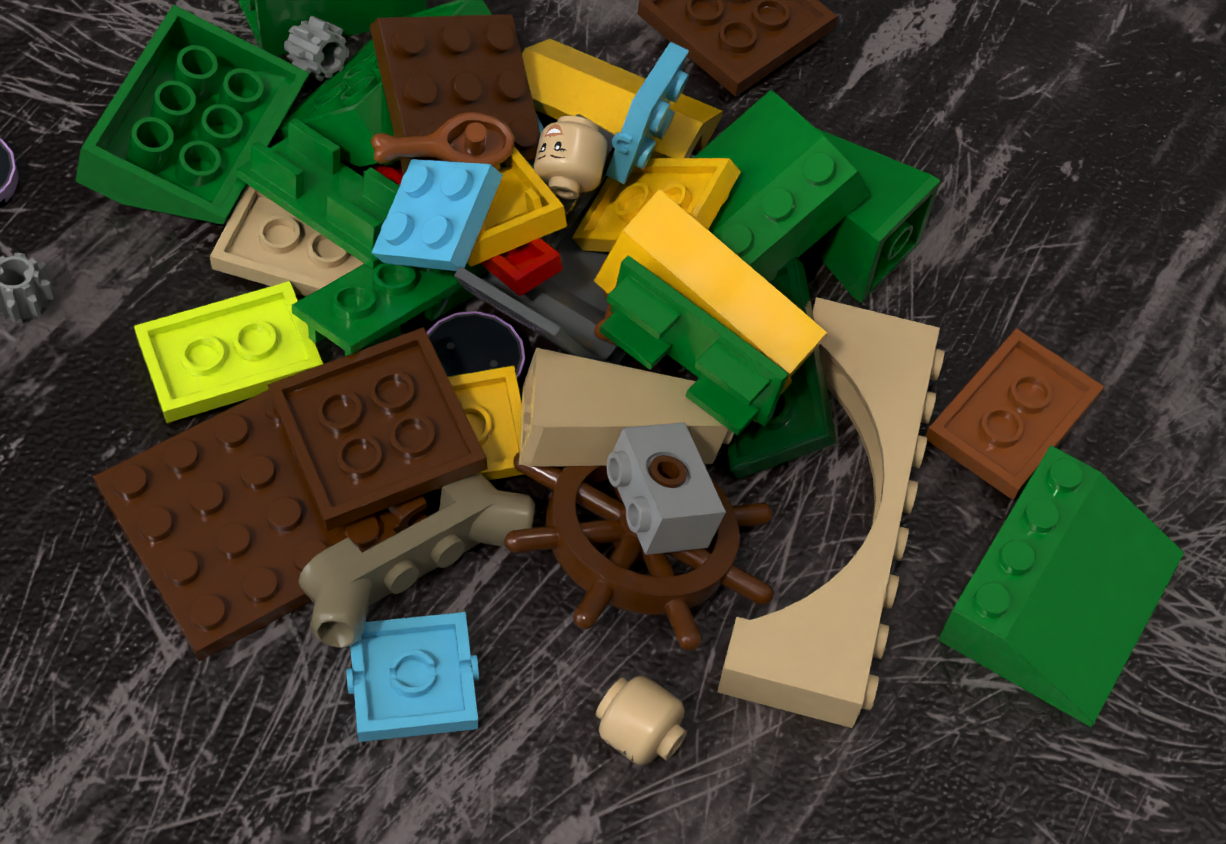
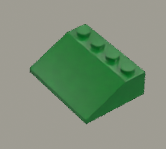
[274,0,492,167]
[75,4,309,225]
[693,89,870,282]
[938,445,1184,727]

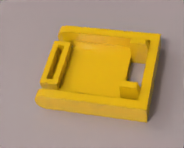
[467,146,567,267]

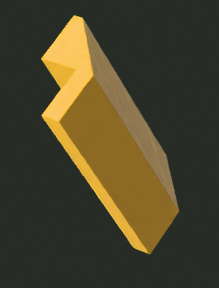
[522,39,723,158]
[594,189,827,423]

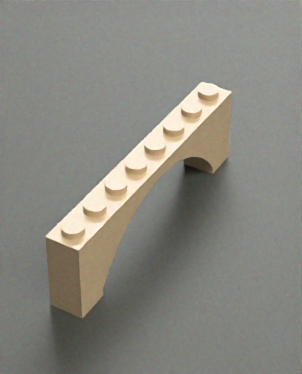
[717,297,945,728]

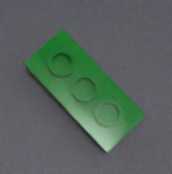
[236,118,400,269]
[599,255,789,436]
[292,263,490,356]

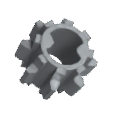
[284,16,349,82]
[0,253,55,323]

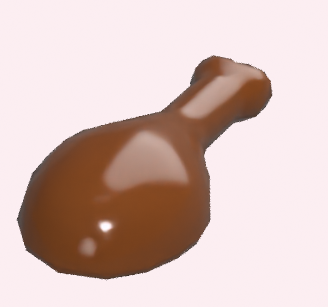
[371,112,515,167]

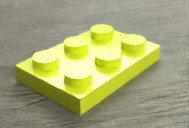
[134,281,323,423]

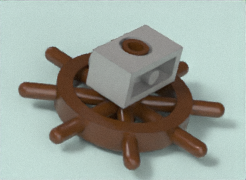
[504,422,774,651]

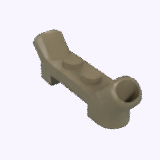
[298,472,535,648]

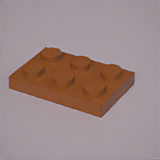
[925,328,1104,500]

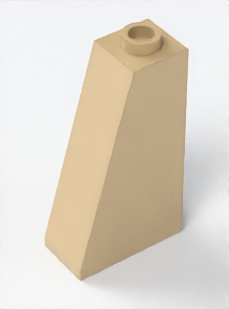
[519,348,734,467]

